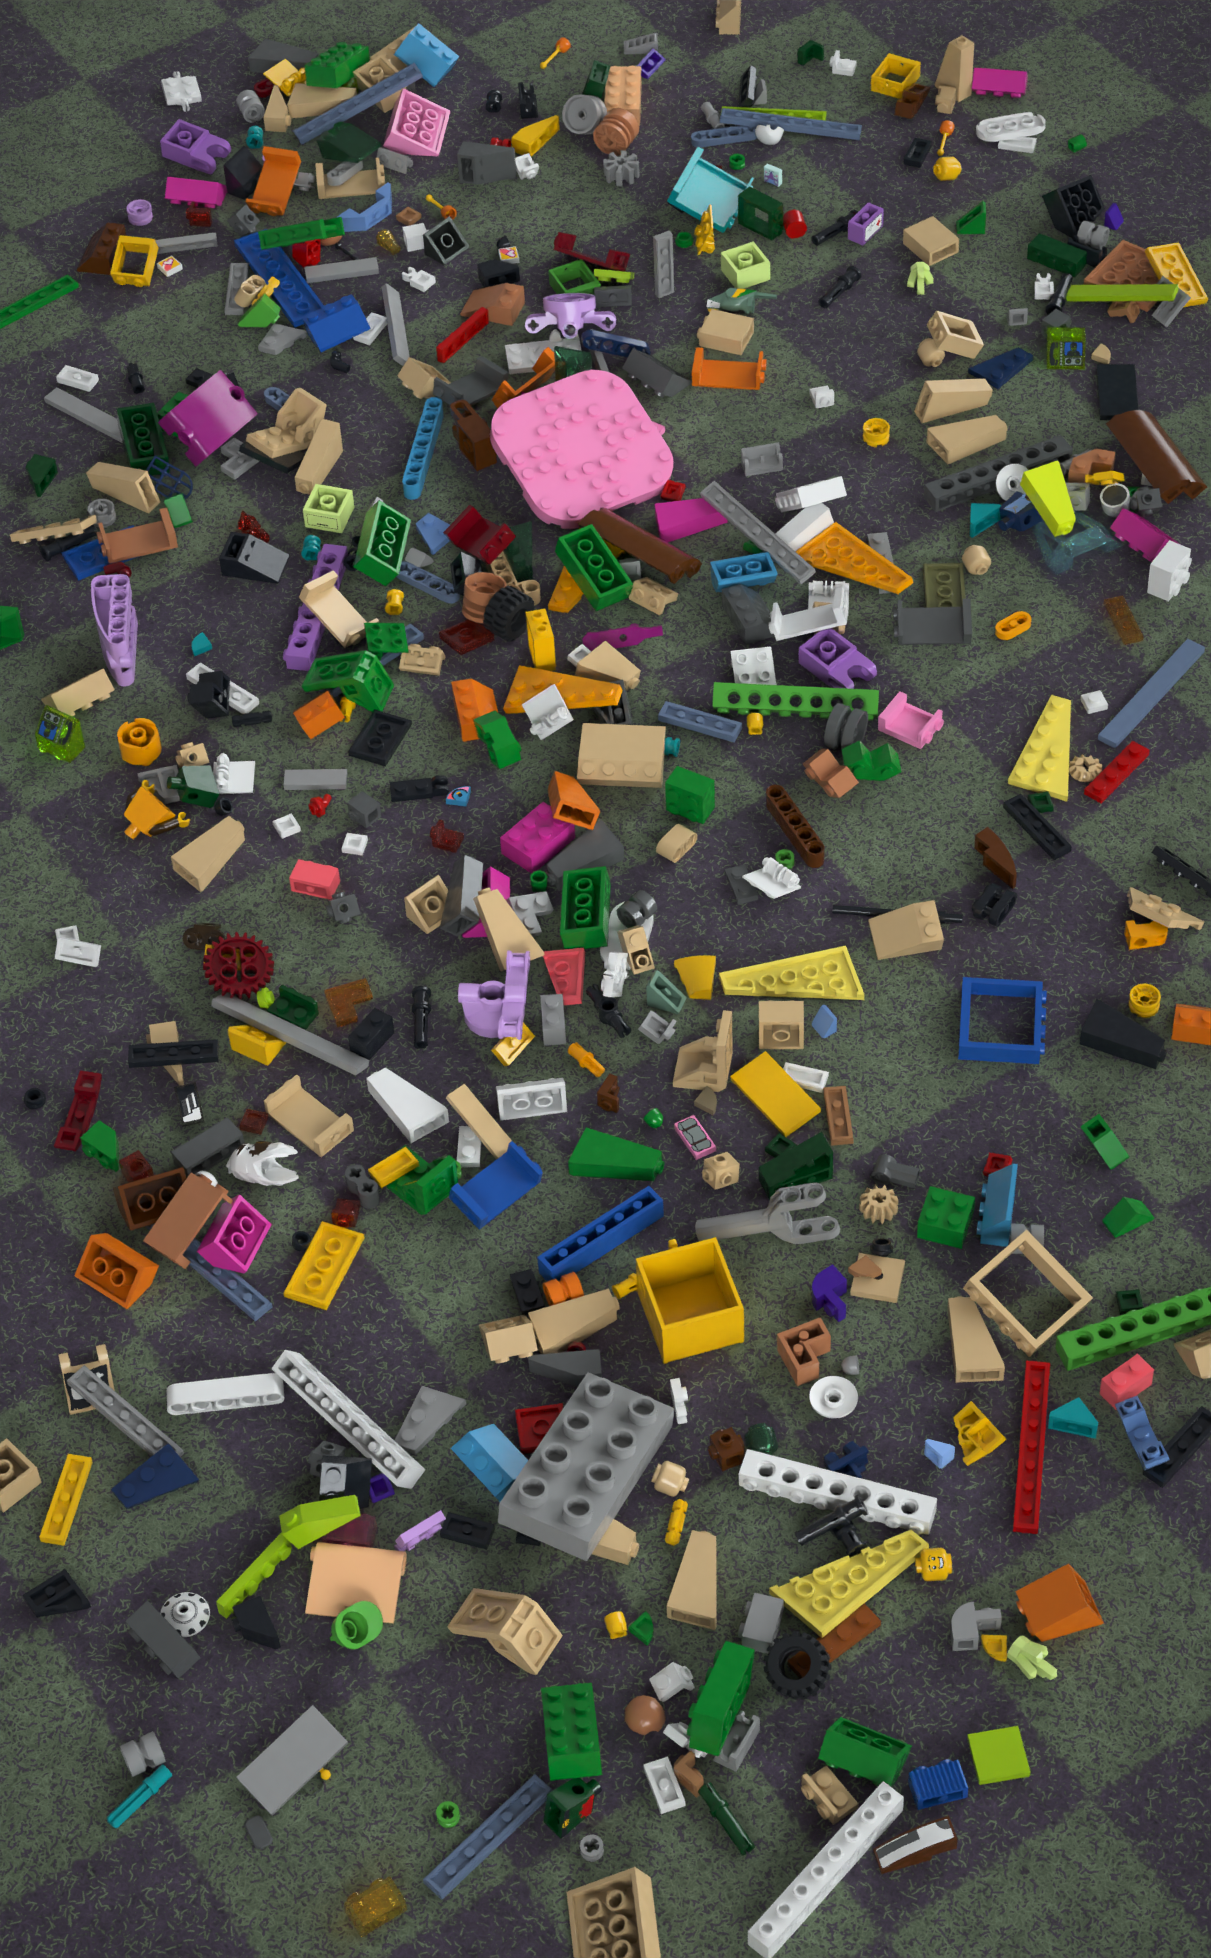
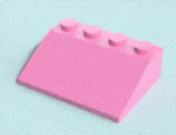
[383,88,450,156]

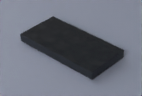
[1096,364,1139,420]

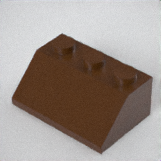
[77,223,126,275]
[113,1167,187,1231]

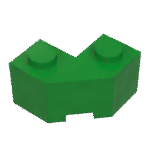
[473,710,521,769]
[841,740,901,781]

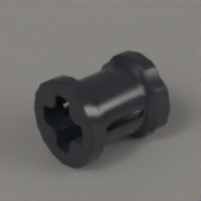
[486,90,502,113]

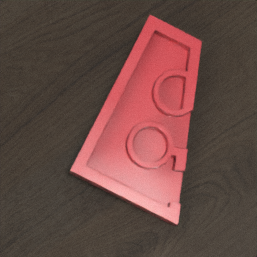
[543,948,585,1005]

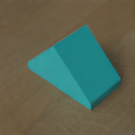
[970,503,1001,538]
[1048,1397,1098,1439]

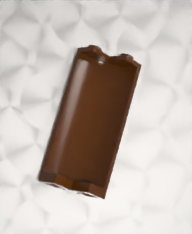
[1106,410,1207,504]
[578,507,702,584]

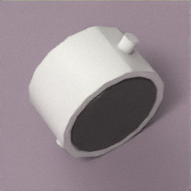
[1100,483,1131,517]

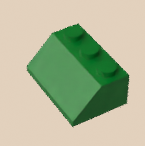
[818,1717,912,1787]

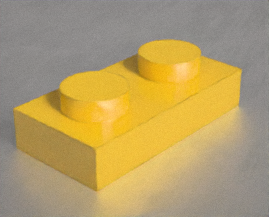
[491,1022,535,1066]

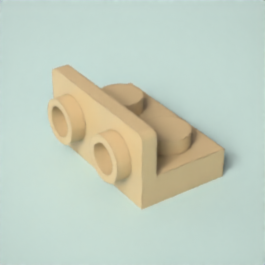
[629,577,679,615]
[399,644,446,676]
[801,1765,858,1825]

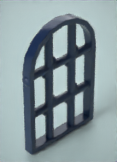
[146,456,193,499]

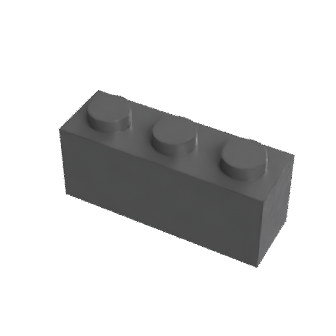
[171,1117,245,1178]
[125,1600,201,1678]

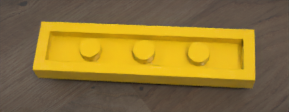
[39,1454,93,1546]

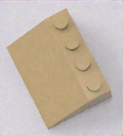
[577,723,666,788]
[567,1867,661,1958]

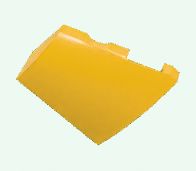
[674,955,716,1000]
[953,1401,1007,1466]

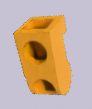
[1124,920,1168,950]

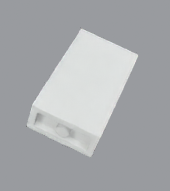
[769,586,849,641]

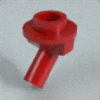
[309,794,332,818]

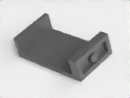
[433,356,509,411]
[893,599,972,645]

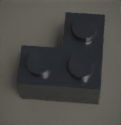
[187,670,230,718]

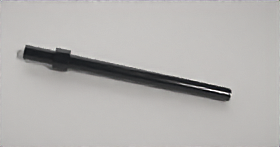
[832,905,963,924]

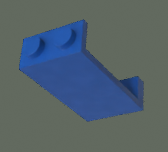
[449,1141,543,1230]

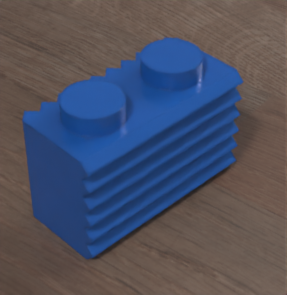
[908,1759,968,1810]

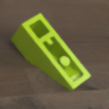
[279,1495,361,1549]

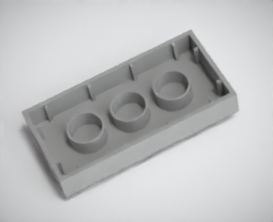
[498,1372,675,1561]

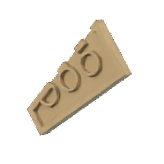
[10,515,97,544]

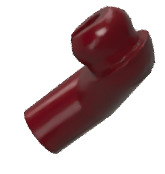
[103,561,132,577]

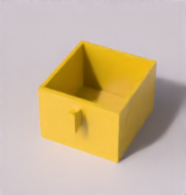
[636,1237,744,1364]

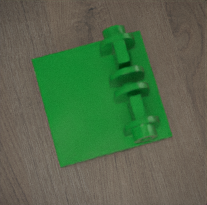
[364,623,409,660]

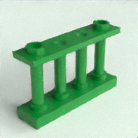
[258,217,345,250]

